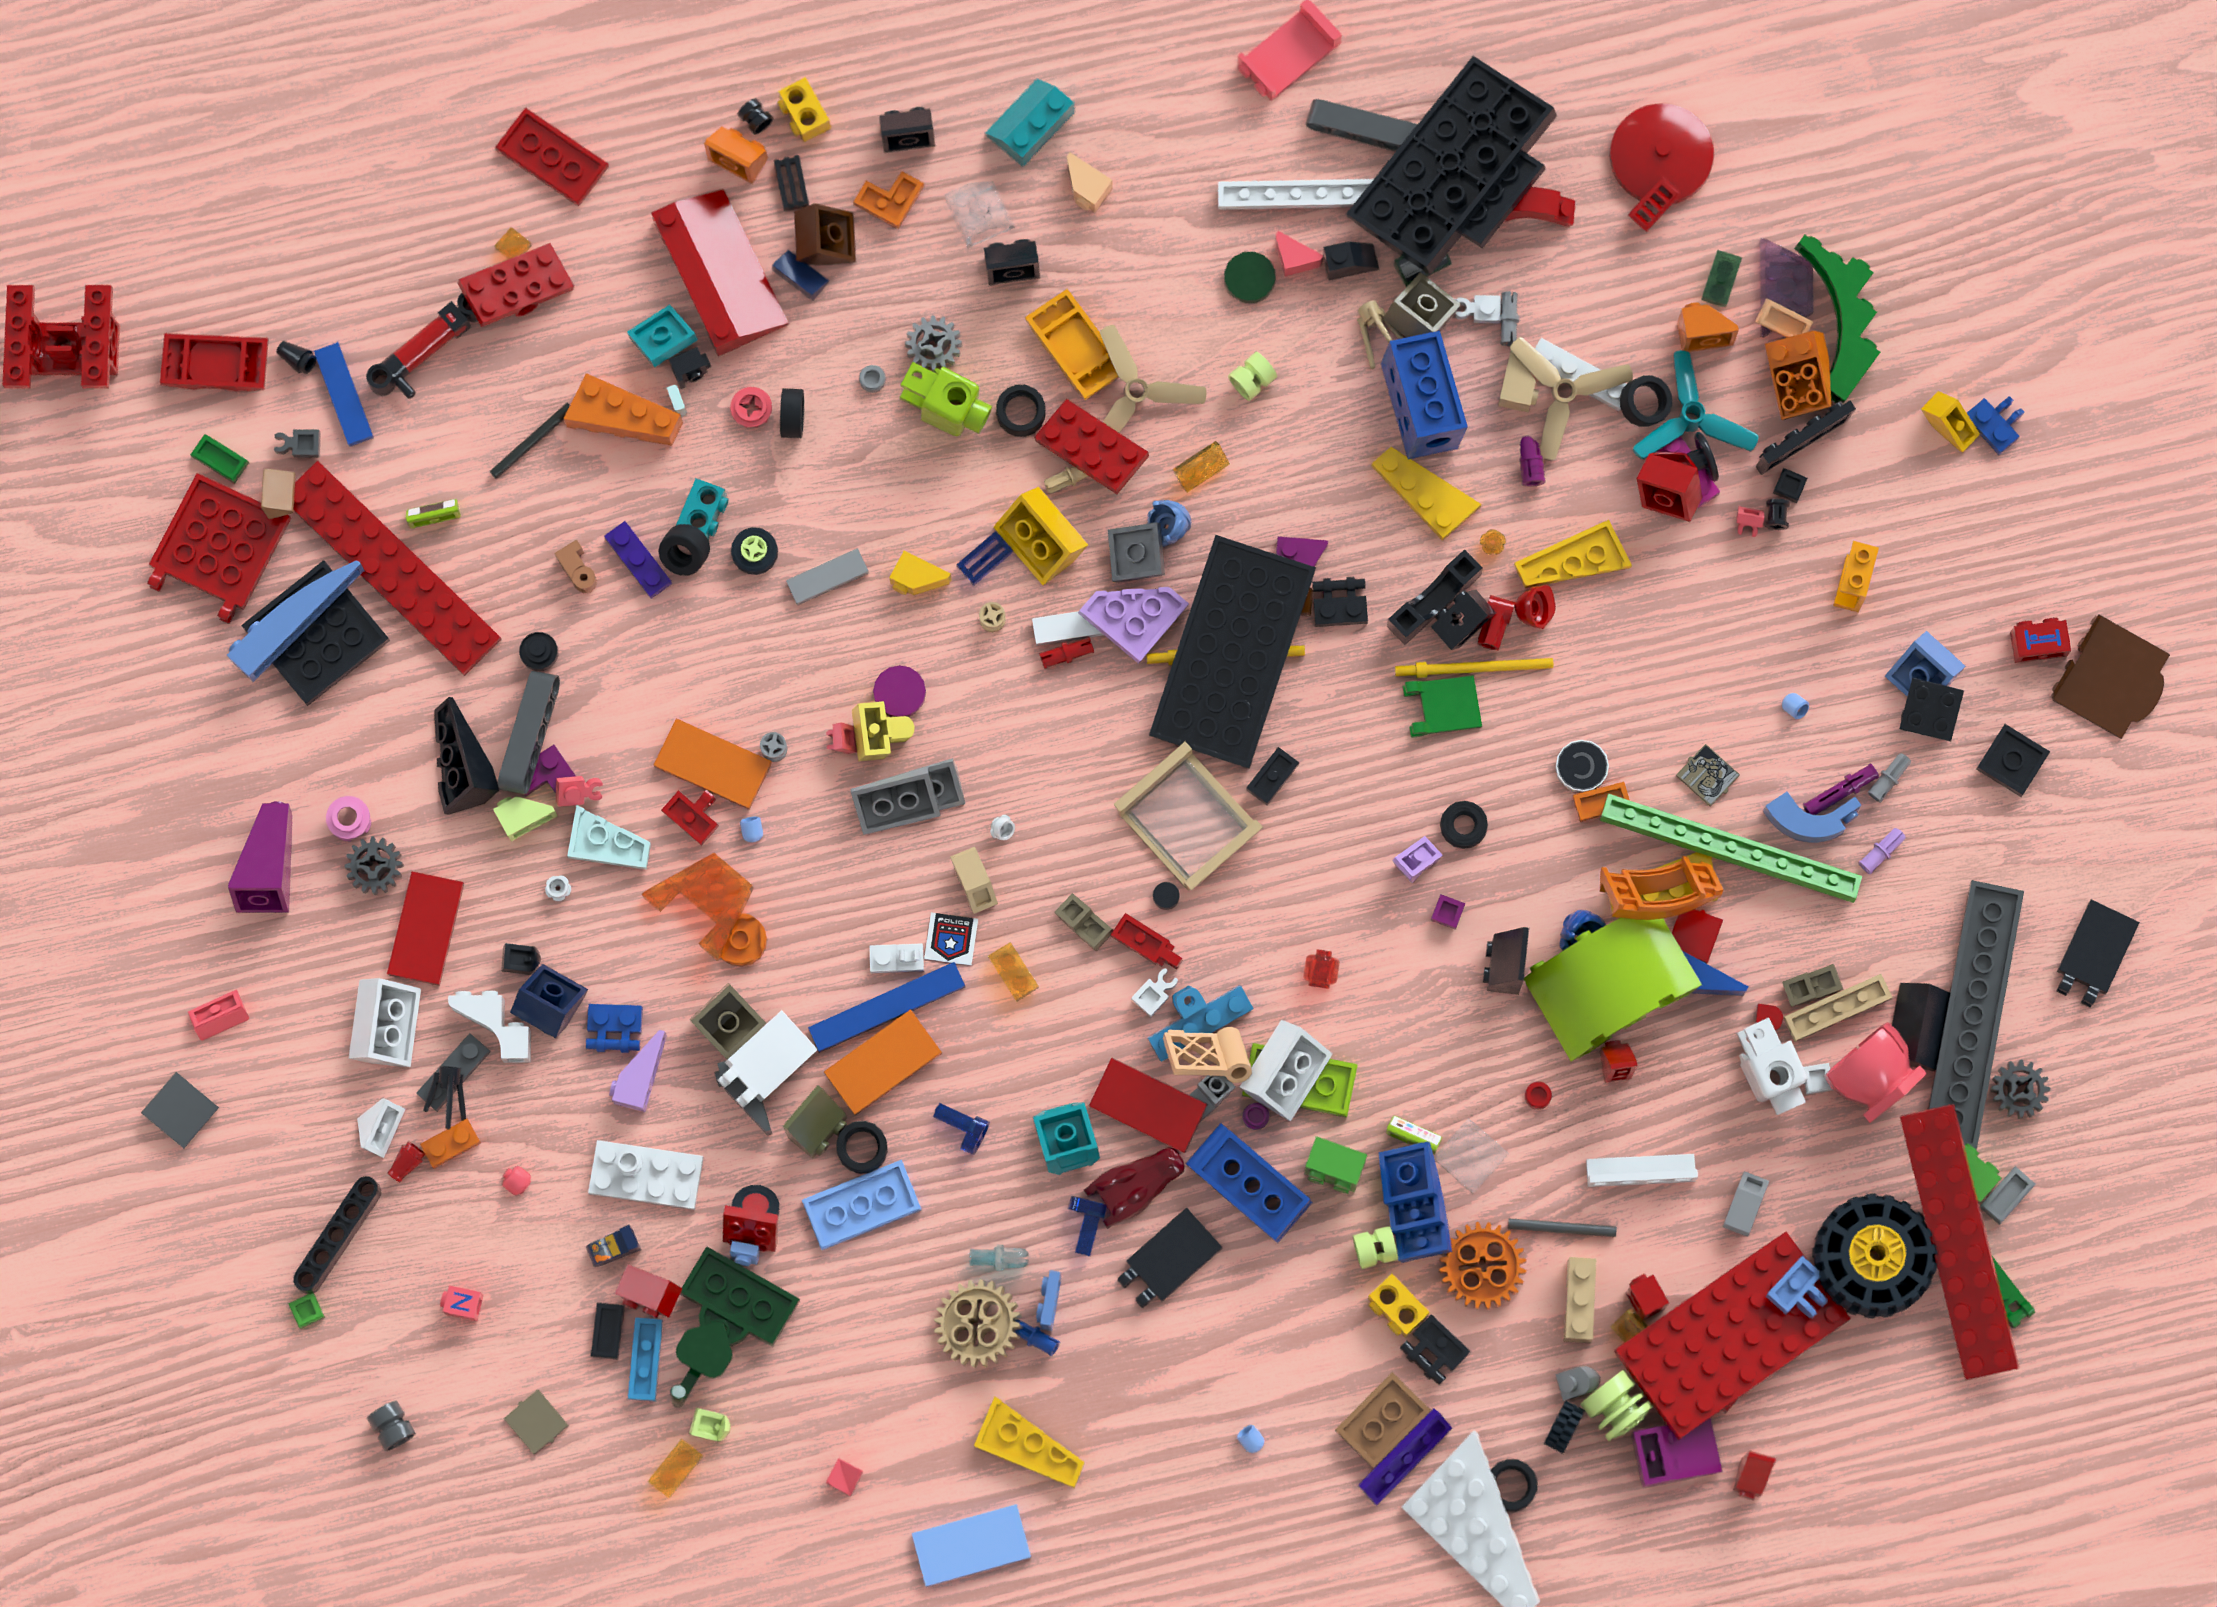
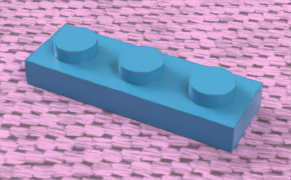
[628,1318,663,1402]

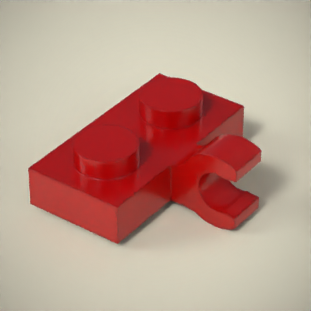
[661,790,719,846]

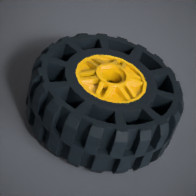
[1812,1194,1938,1318]

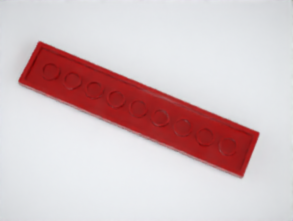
[293,461,502,676]
[1900,1104,2020,1380]

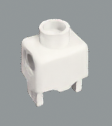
[1736,1018,1807,1115]

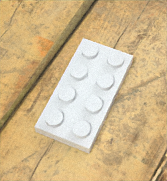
[588,1140,704,1210]

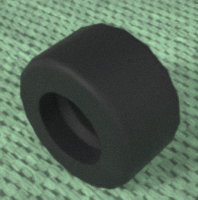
[658,524,710,576]

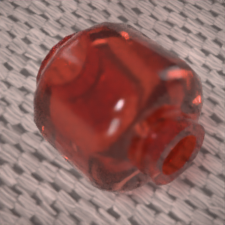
[1303,949,1340,989]

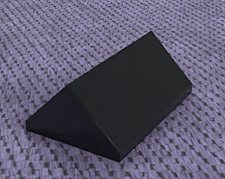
[1892,983,1950,1072]

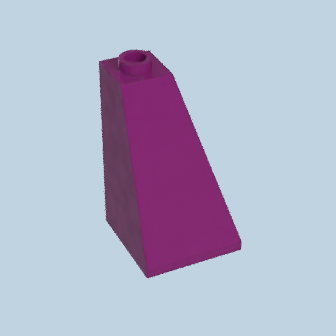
[228,801,293,913]

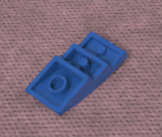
[1379,1141,1452,1263]

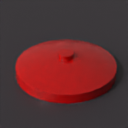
[1610,103,1714,205]

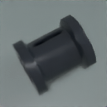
[1765,499,1790,530]

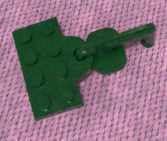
[670,1246,800,1408]

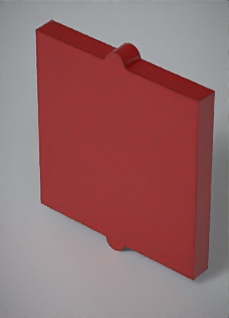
[1672,909,1723,963]

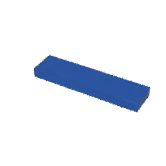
[314,342,374,447]

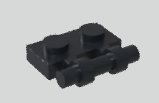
[1312,577,1368,627]
[1400,1314,1471,1385]

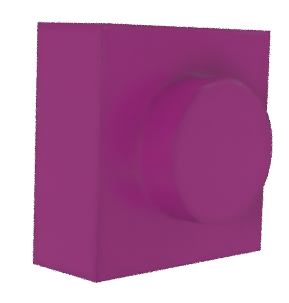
[1431,894,1465,930]

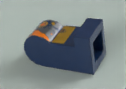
[586,1225,641,1267]

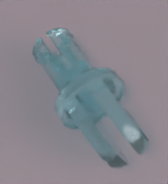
[969,1244,1029,1271]

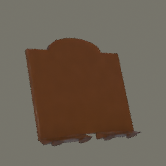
[2051,614,2170,739]

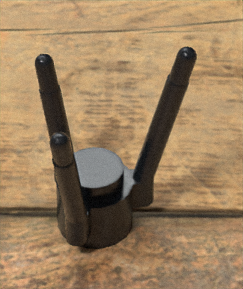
[423,1066,466,1130]

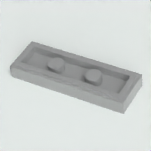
[786,548,869,606]

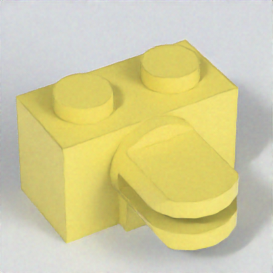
[852,701,915,762]

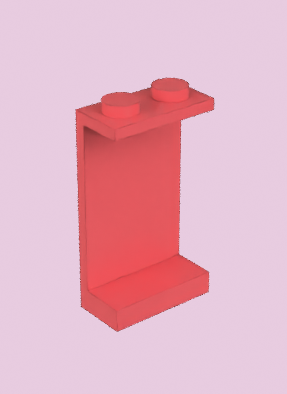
[1237,0,1342,101]

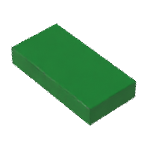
[190,434,249,484]

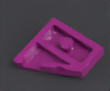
[1276,536,1328,567]

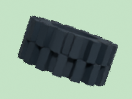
[1544,1400,1585,1454]

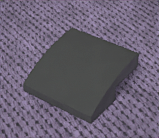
[141,1072,219,1148]

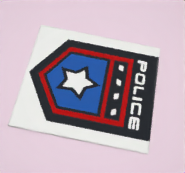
[924,912,978,965]

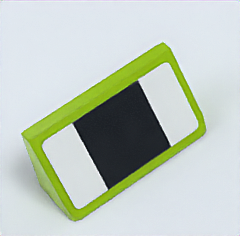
[406,499,461,529]

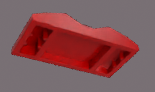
[160,333,269,392]

